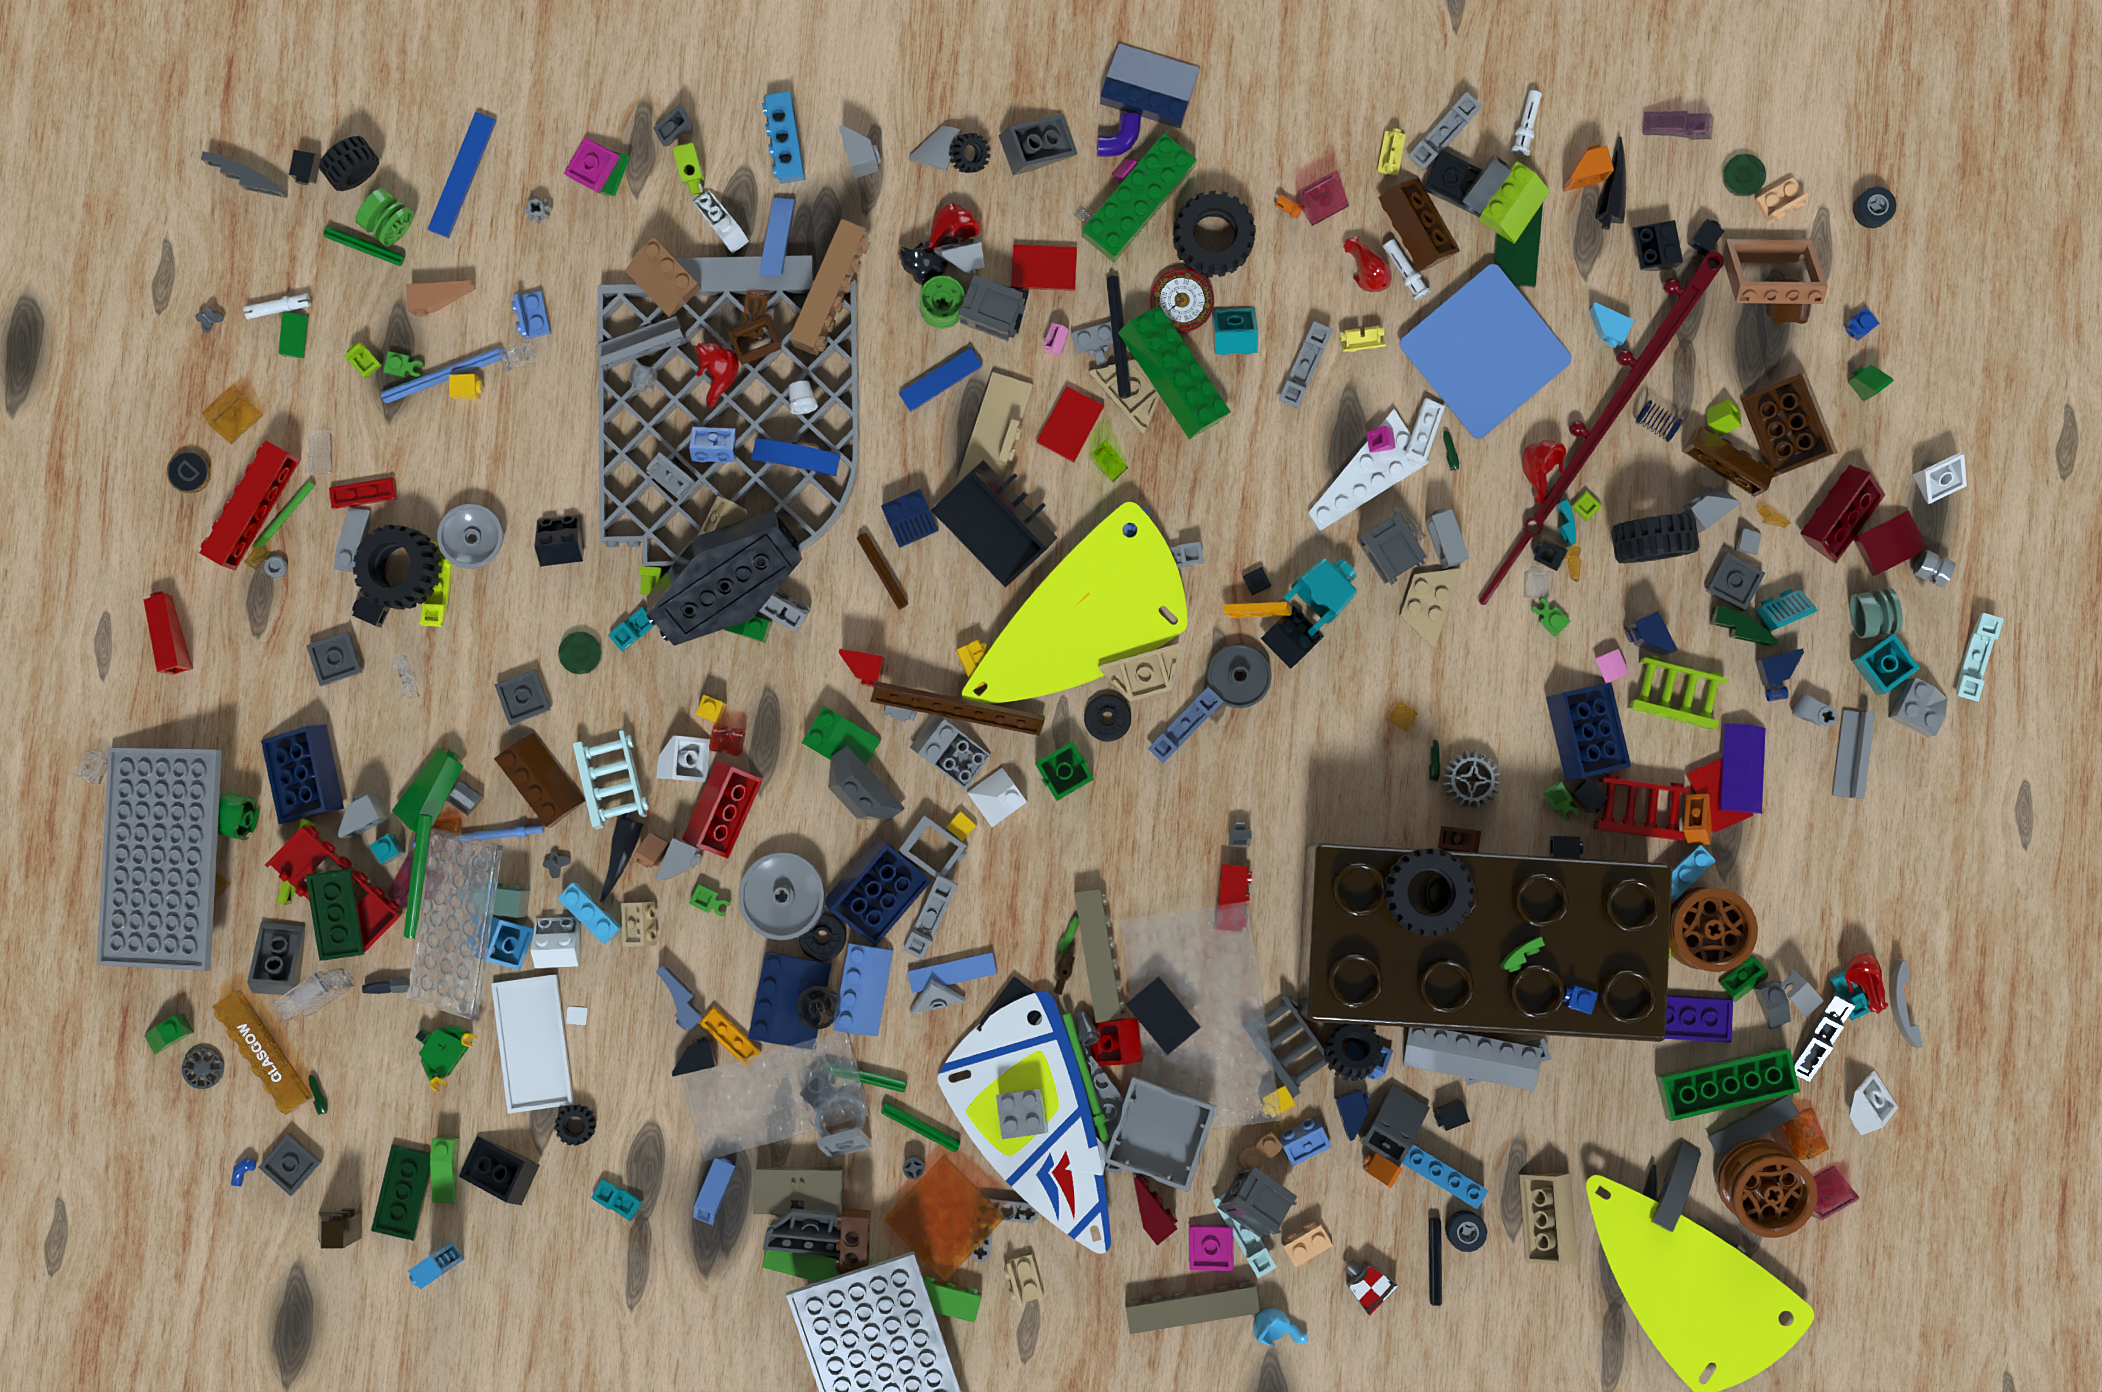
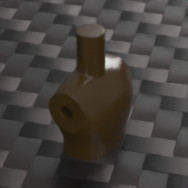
[1053,953,1076,995]

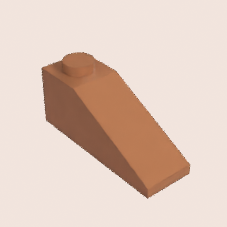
[406,280,476,317]

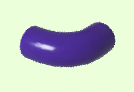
[1097,113,1141,157]

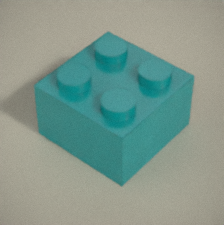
[1851,633,1920,695]

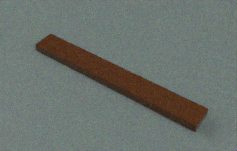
[870,681,1045,736]

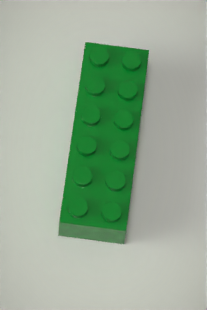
[1081,133,1197,263]
[1118,305,1231,439]
[1656,1047,1800,1121]

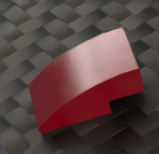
[1853,510,1928,576]

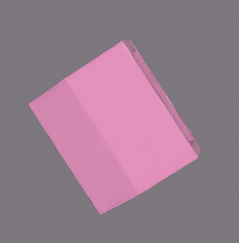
[1042,323,1069,357]
[1595,649,1629,683]

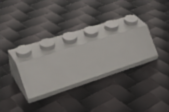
[1403,1027,1542,1091]

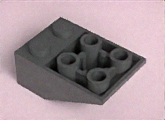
[1359,1084,1430,1166]

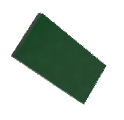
[1494,203,1543,288]
[305,868,365,961]
[371,1144,431,1241]

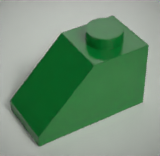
[1848,365,1894,402]
[724,616,772,644]
[144,1014,194,1055]

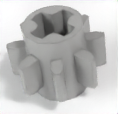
[523,195,552,224]

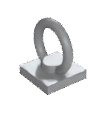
[815,1093,872,1159]

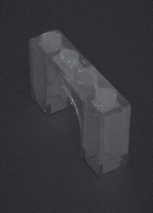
[272,968,354,1021]

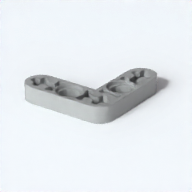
[971,1197,1039,1263]

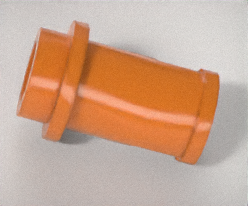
[1274,194,1303,219]

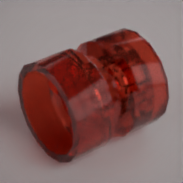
[709,723,746,757]

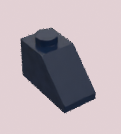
[1755,648,1804,688]
[1334,1089,1370,1141]

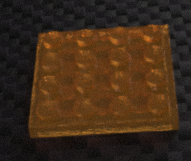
[883,1155,1006,1282]

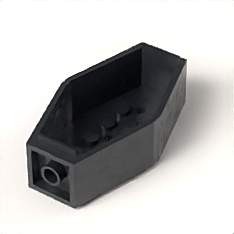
[646,510,802,646]

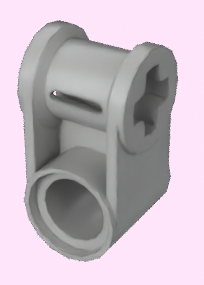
[1792,694,1838,727]

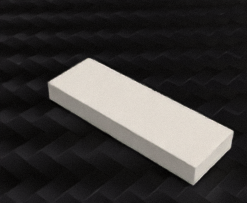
[1404,398,1445,464]

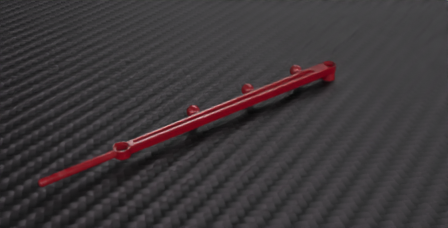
[1479,252,1724,605]

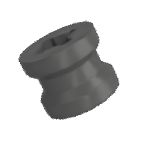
[903,1156,925,1179]

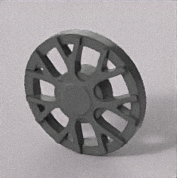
[182,1048,224,1089]

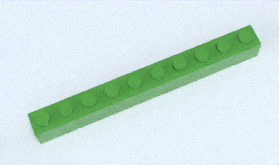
[762,1250,982,1323]

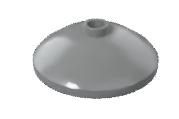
[437,504,503,569]

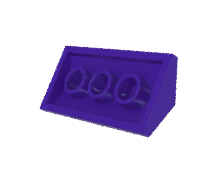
[1719,724,1766,814]

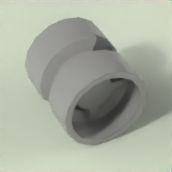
[1913,549,1955,587]

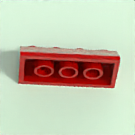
[682,760,763,859]

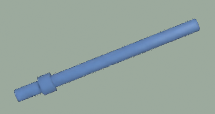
[413,824,544,848]

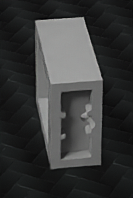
[1425,508,1469,570]
[898,815,967,879]

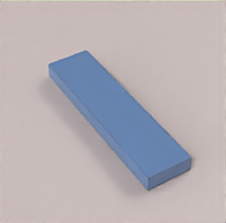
[760,198,795,276]
[908,952,997,993]

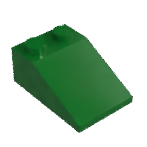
[802,706,881,765]

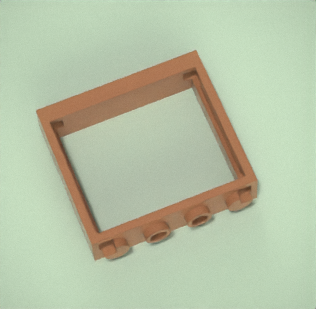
[1722,239,1828,304]

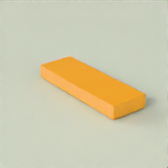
[1223,602,1292,618]
[699,1007,762,1068]

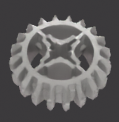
[1442,750,1501,809]

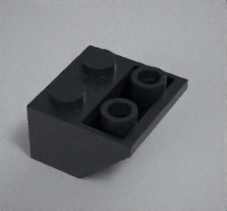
[1632,220,1683,271]
[534,515,584,567]
[1260,606,1324,669]

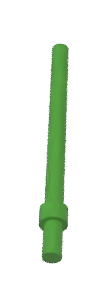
[1062,1013,1110,1142]

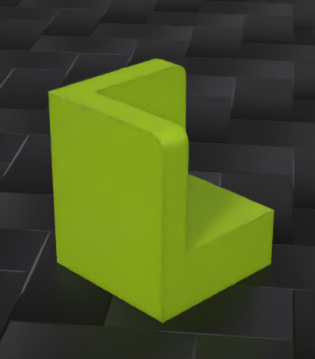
[1707,399,1742,436]
[639,566,664,595]

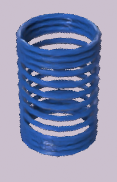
[1765,686,1789,702]

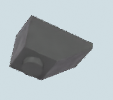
[1753,980,1791,1029]

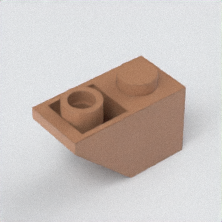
[633,833,670,868]

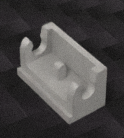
[646,452,695,500]
[1781,969,1824,1017]

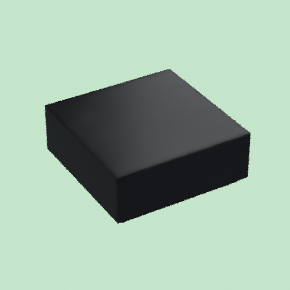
[1242,567,1272,596]

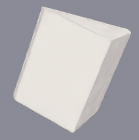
[1913,452,1967,504]

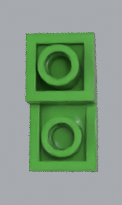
[1500,936,1545,972]

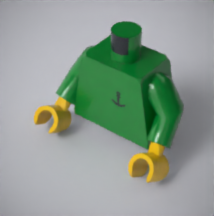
[415,1025,478,1093]

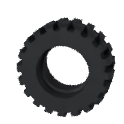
[1173,190,1256,278]
[1611,513,1700,564]
[353,524,442,610]
[1383,848,1475,936]

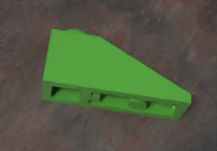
[430,1136,460,1204]

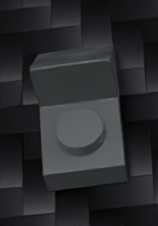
[653,104,693,147]

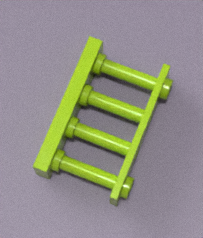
[1628,655,1729,730]

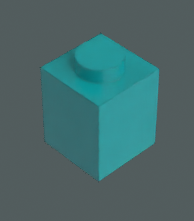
[369,834,405,864]

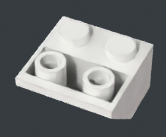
[530,917,581,968]

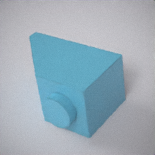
[1589,302,1634,348]

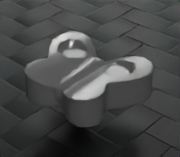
[195,306,224,333]
[543,851,571,878]

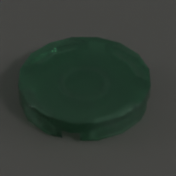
[1723,154,1766,197]
[558,632,602,675]

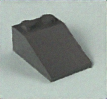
[999,114,1077,176]
[247,923,305,996]

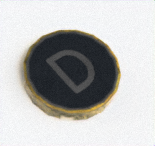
[166,450,211,494]

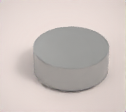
[264,556,288,578]

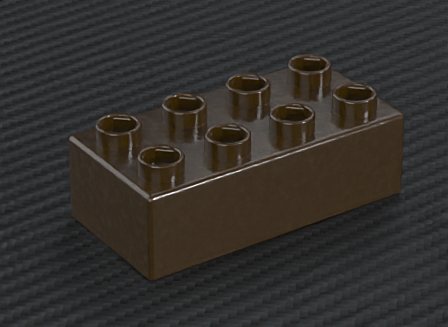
[1297,843,1672,1042]

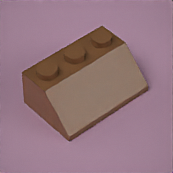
[626,237,701,318]

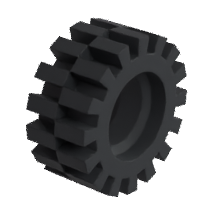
[949,133,991,173]
[554,1105,597,1146]

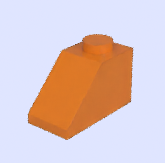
[1683,794,1712,845]
[1363,1151,1402,1188]

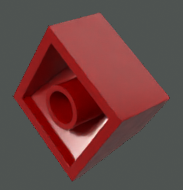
[839,649,885,687]
[1091,1017,1143,1066]

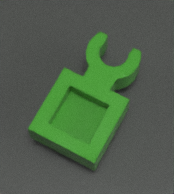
[383,351,425,378]
[1531,598,1571,637]
[1543,780,1579,821]
[689,884,731,917]

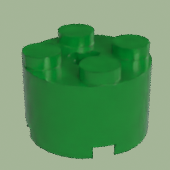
[218,792,260,841]

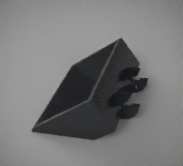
[931,460,1058,588]

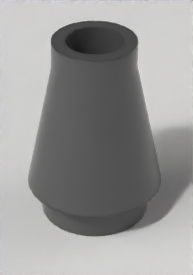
[1075,1011,1099,1046]

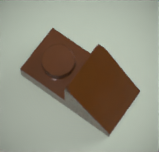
[1438,826,1481,852]

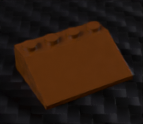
[1740,373,1838,478]

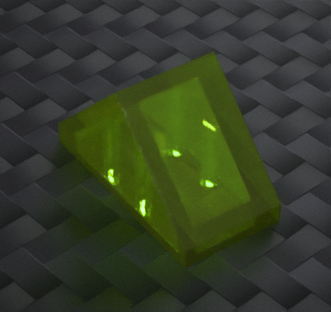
[1090,440,1128,482]

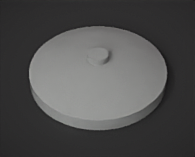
[739,853,826,940]

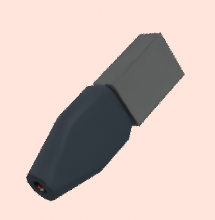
[362,977,413,994]

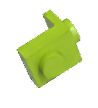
[344,343,382,379]

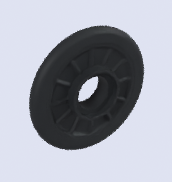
[1084,694,1131,742]
[799,913,846,961]

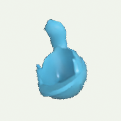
[1253,1308,1308,1346]

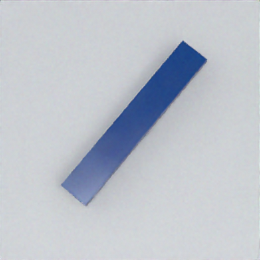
[428,112,497,239]

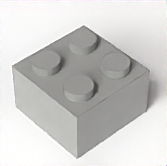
[996,1088,1048,1139]

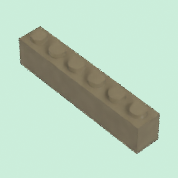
[1074,889,1125,1023]
[1125,1281,1260,1334]

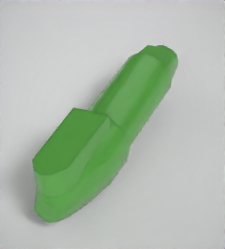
[1057,916,1079,954]

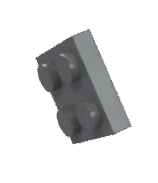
[1706,552,1765,611]
[306,631,363,687]
[495,670,551,725]
[258,1133,322,1196]

